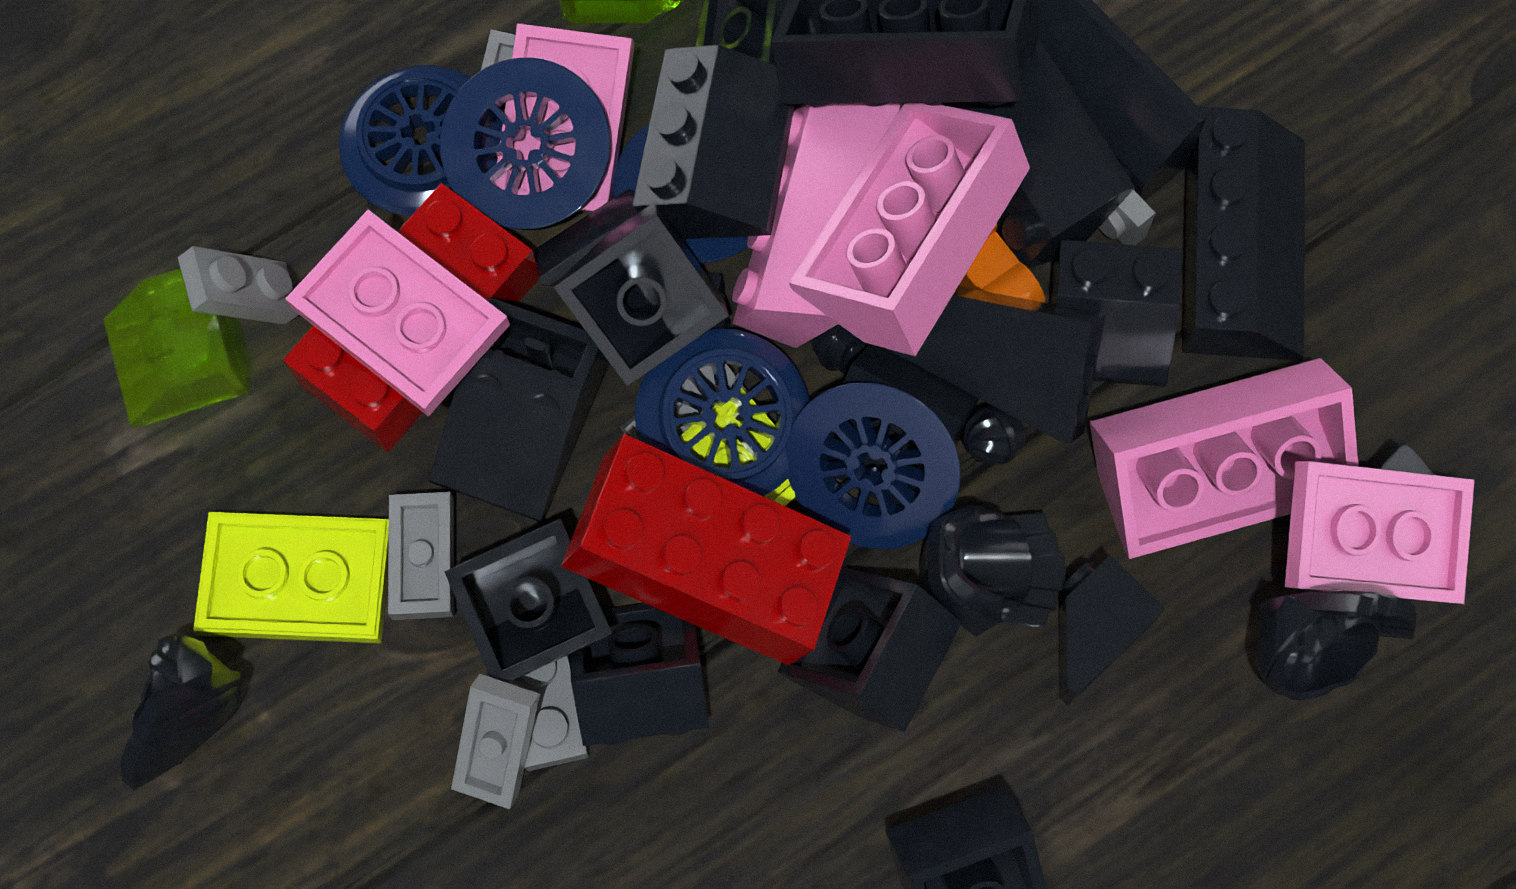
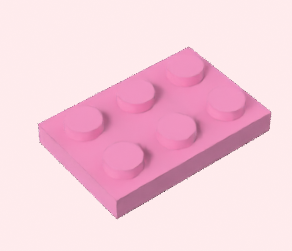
[495,23,635,213]
[285,210,510,417]
[1285,461,1474,604]

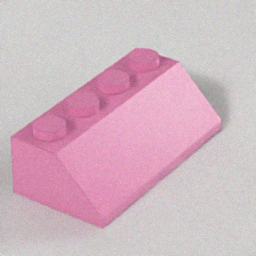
[732,103,901,348]
[789,103,1030,356]
[1090,358,1358,559]

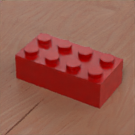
[283,183,539,453]
[561,434,852,665]

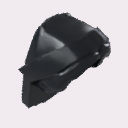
[920,505,1066,637]
[1255,591,1417,701]
[120,633,241,790]

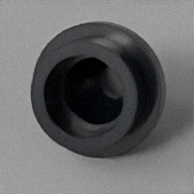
[810,324,869,374]
[962,405,1026,465]

